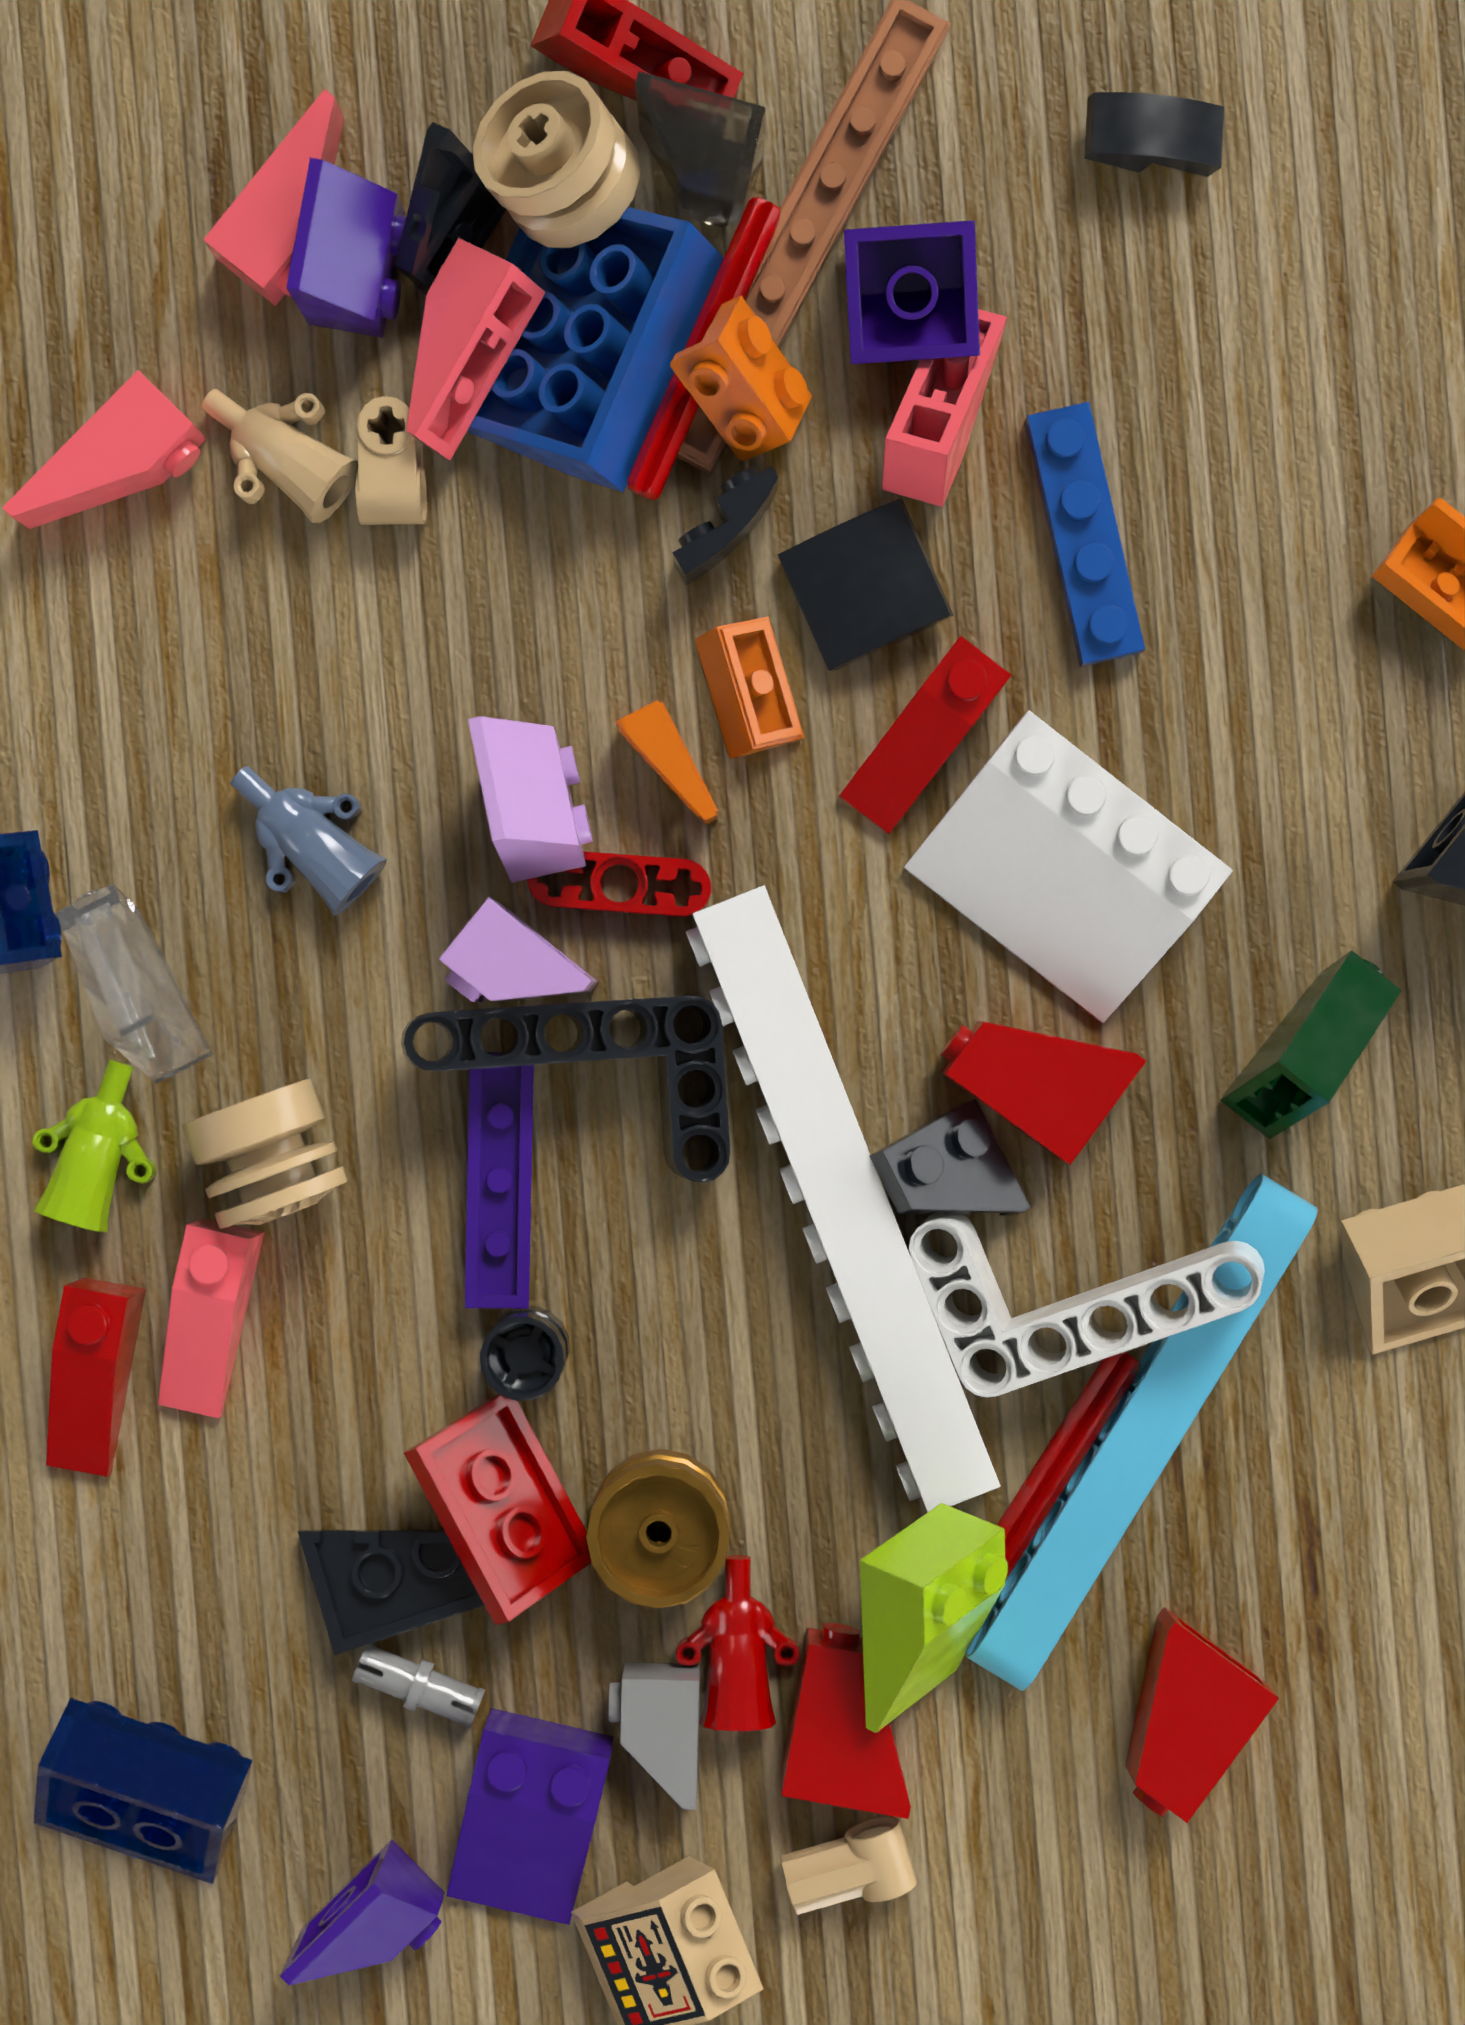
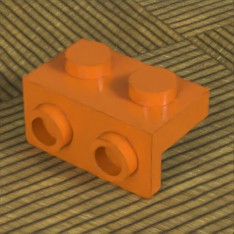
[670,296,812,461]
[1372,498,1465,651]

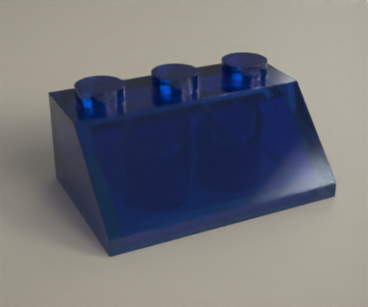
[34,1697,252,1884]

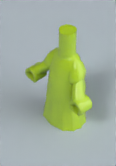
[33,1059,157,1233]

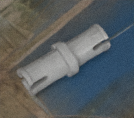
[352,1643,485,1729]

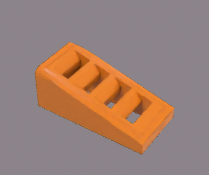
[615,700,719,825]

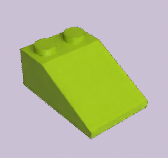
[859,1503,1008,1733]

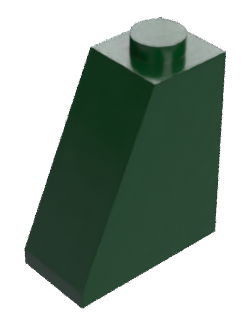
[1220,950,1402,1139]

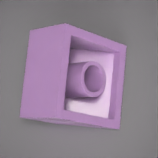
[468,716,593,883]
[439,897,599,1003]

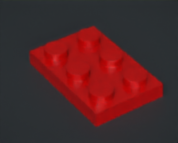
[404,1393,592,1625]

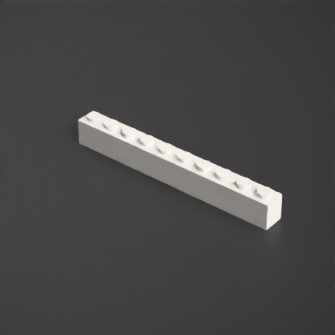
[686,885,1001,1512]

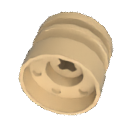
[181,1078,349,1229]

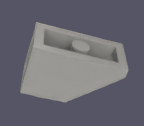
[609,1662,700,1810]

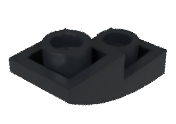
[1084,92,1224,177]
[672,466,778,586]

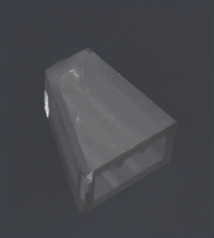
[56,883,212,1084]

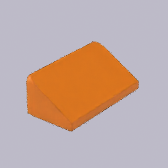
[696,616,805,759]

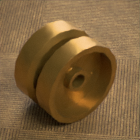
[586,1449,730,1609]

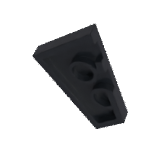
[298,1529,484,1655]

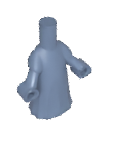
[230,766,387,916]

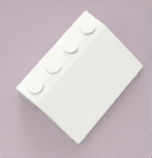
[904,710,1233,1023]

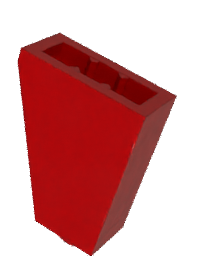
[940,1021,1146,1165]
[1125,1607,1279,1823]
[780,1623,911,1819]

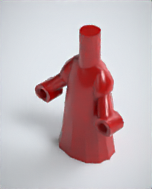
[676,1555,800,1731]

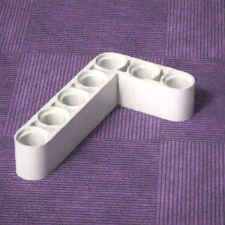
[909,1211,1265,1398]

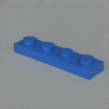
[1024,402,1145,667]

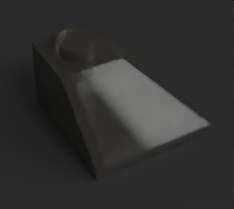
[635,71,766,227]

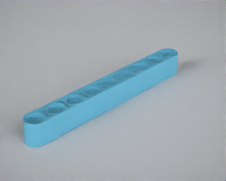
[965,1174,1318,1691]

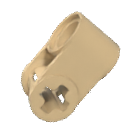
[355,396,427,525]

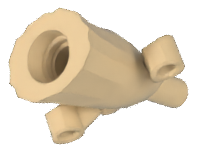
[202,389,358,524]

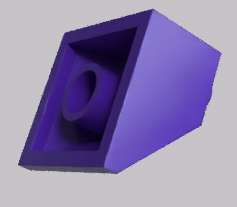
[280,1839,445,1985]

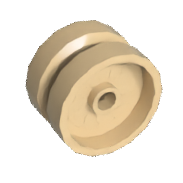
[473,71,641,248]

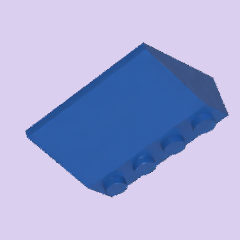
[467,207,724,492]

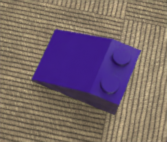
[446,1708,614,1925]

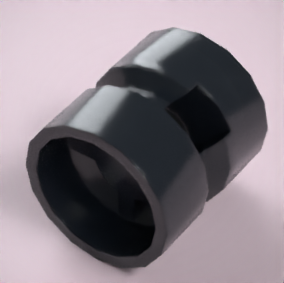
[480,1306,570,1401]

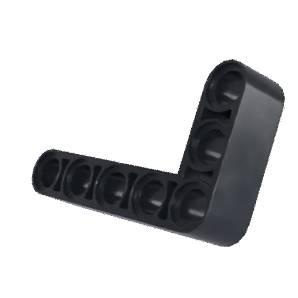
[401,995,730,1183]

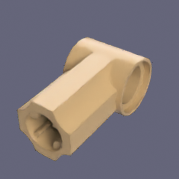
[781,1816,917,1915]

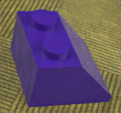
[286,157,406,338]
[844,220,980,364]

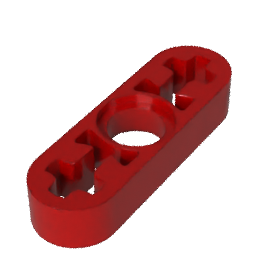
[527,851,712,918]

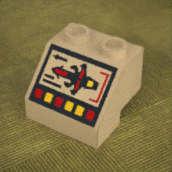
[571,1856,764,2025]

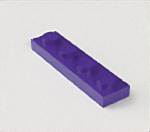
[465,1052,534,1309]

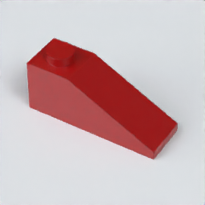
[530,0,744,134]
[838,635,1012,835]
[46,1277,146,1477]

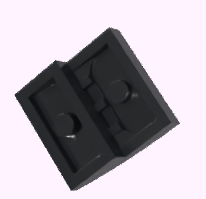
[778,499,954,671]

